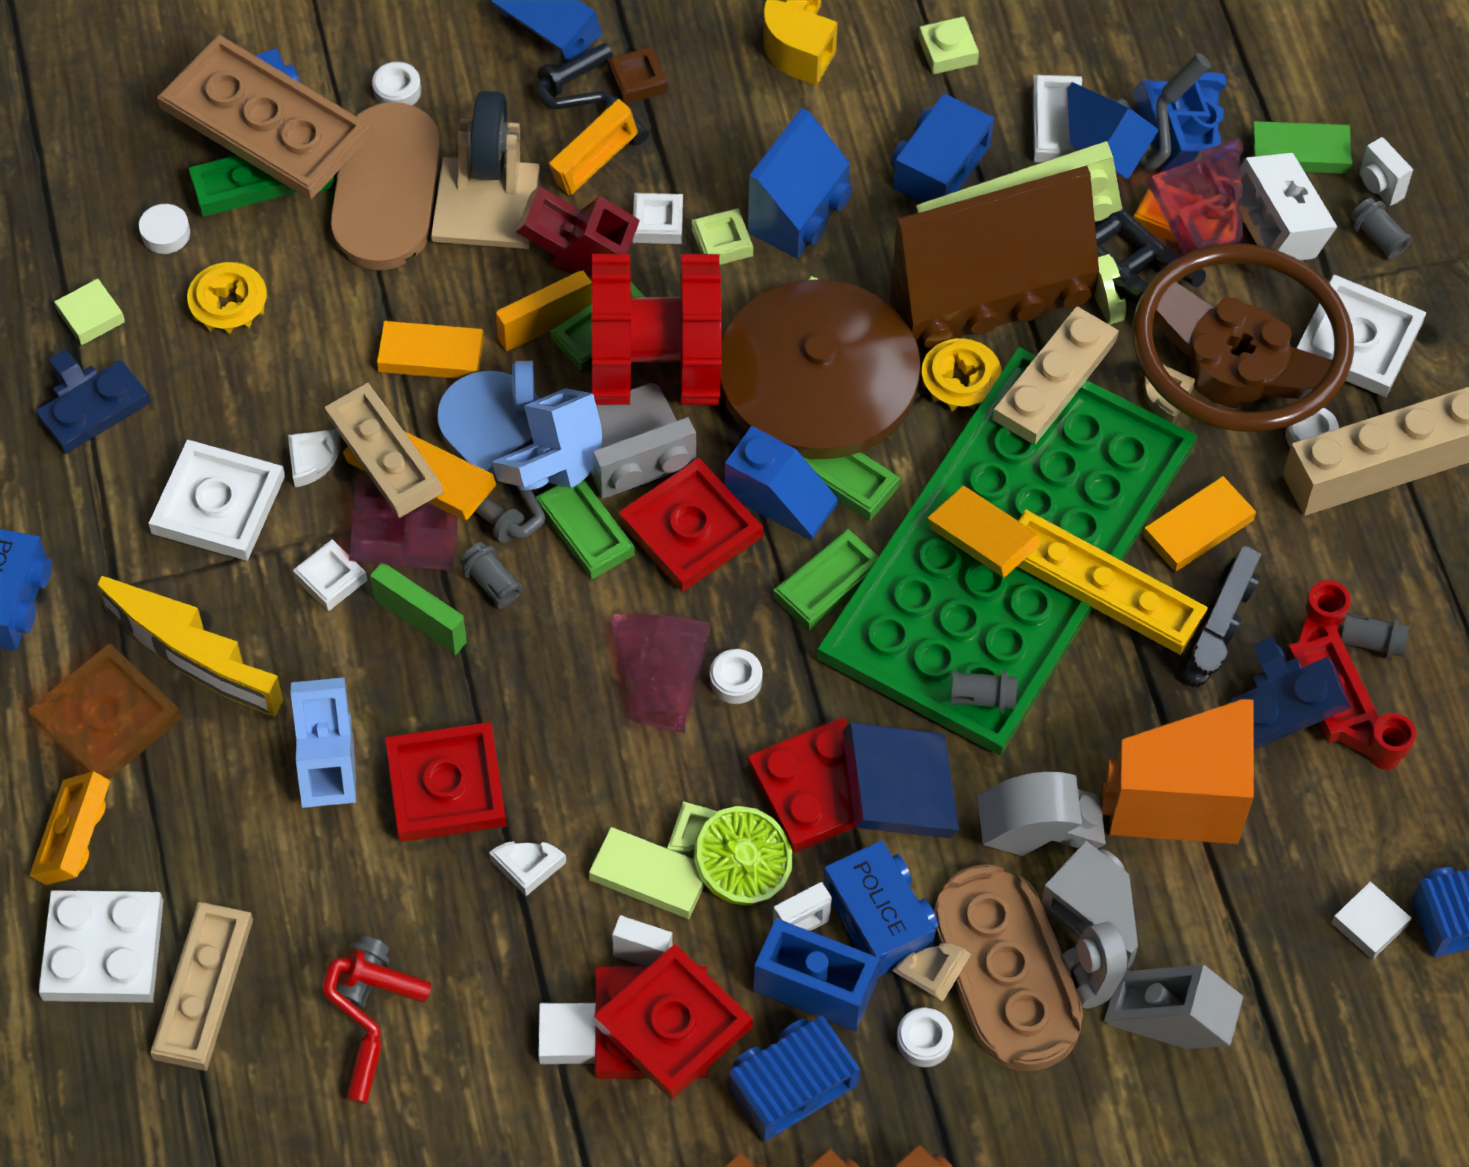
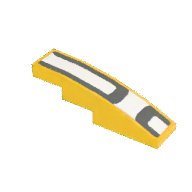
[97,576,283,718]

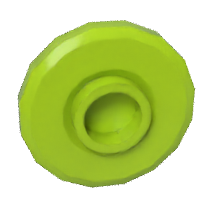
[694,806,792,906]

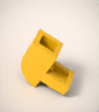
[763,0,838,86]

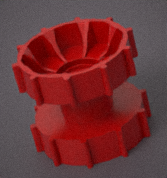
[592,254,722,405]

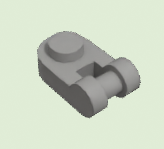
[1062,921,1127,1009]

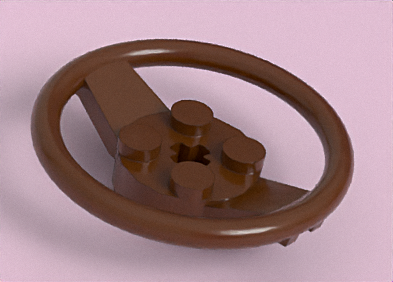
[1133,244,1354,432]

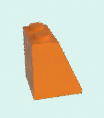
[1100,699,1254,844]

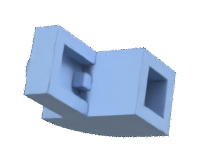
[492,388,602,490]
[290,677,356,808]

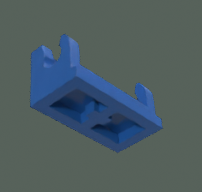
[491,0,603,61]

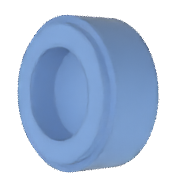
[512,360,535,412]

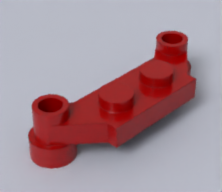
[1286,580,1416,770]

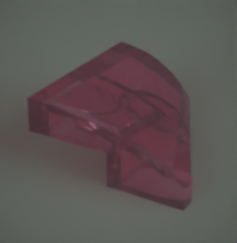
[1148,137,1243,255]
[349,475,457,571]
[611,614,710,733]

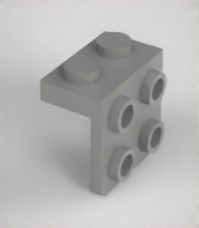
[590,383,696,499]

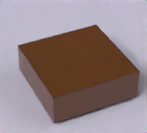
[607,46,668,104]

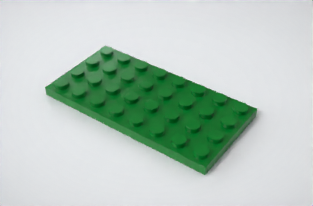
[817,347,1197,756]

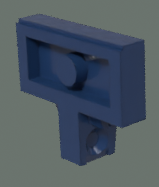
[36,349,151,454]
[1231,636,1351,750]

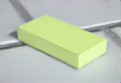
[589,827,705,919]

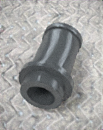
[1350,198,1412,260]
[460,542,524,609]
[1342,612,1410,660]
[951,670,1017,713]
[336,935,390,1010]

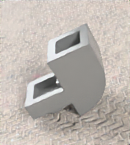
[977,772,1106,856]

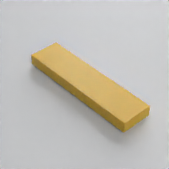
[1017,510,1208,655]

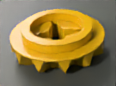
[187,262,268,334]
[922,338,1002,411]

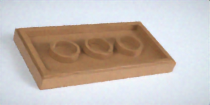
[157,35,372,200]

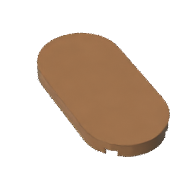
[331,102,441,270]
[934,865,1083,1071]

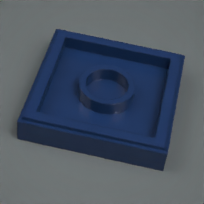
[842,723,959,838]

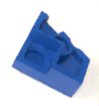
[1132,72,1227,172]

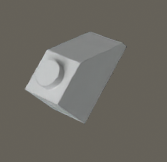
[1041,841,1138,971]
[1104,964,1244,1049]

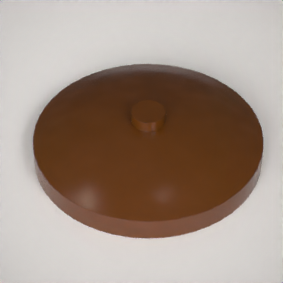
[720,280,920,459]

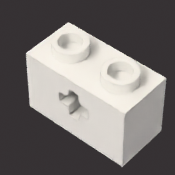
[1226,153,1337,260]

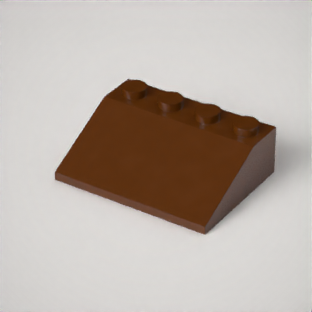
[890,165,1099,349]

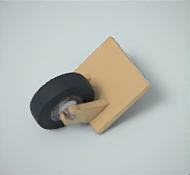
[431,91,540,249]

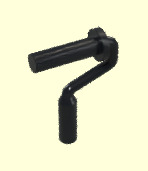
[535,43,649,145]

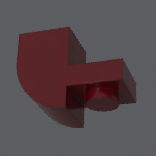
[516,186,640,276]

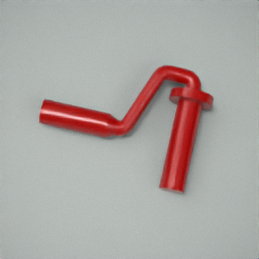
[322,948,431,1104]

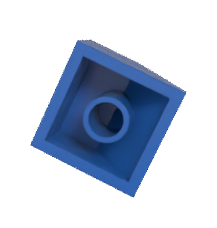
[748,108,852,259]

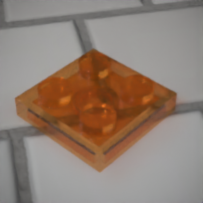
[28,643,182,780]

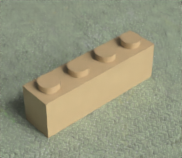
[1283,387,1469,516]

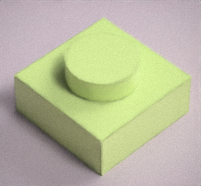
[918,17,979,74]

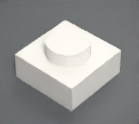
[1359,137,1413,207]

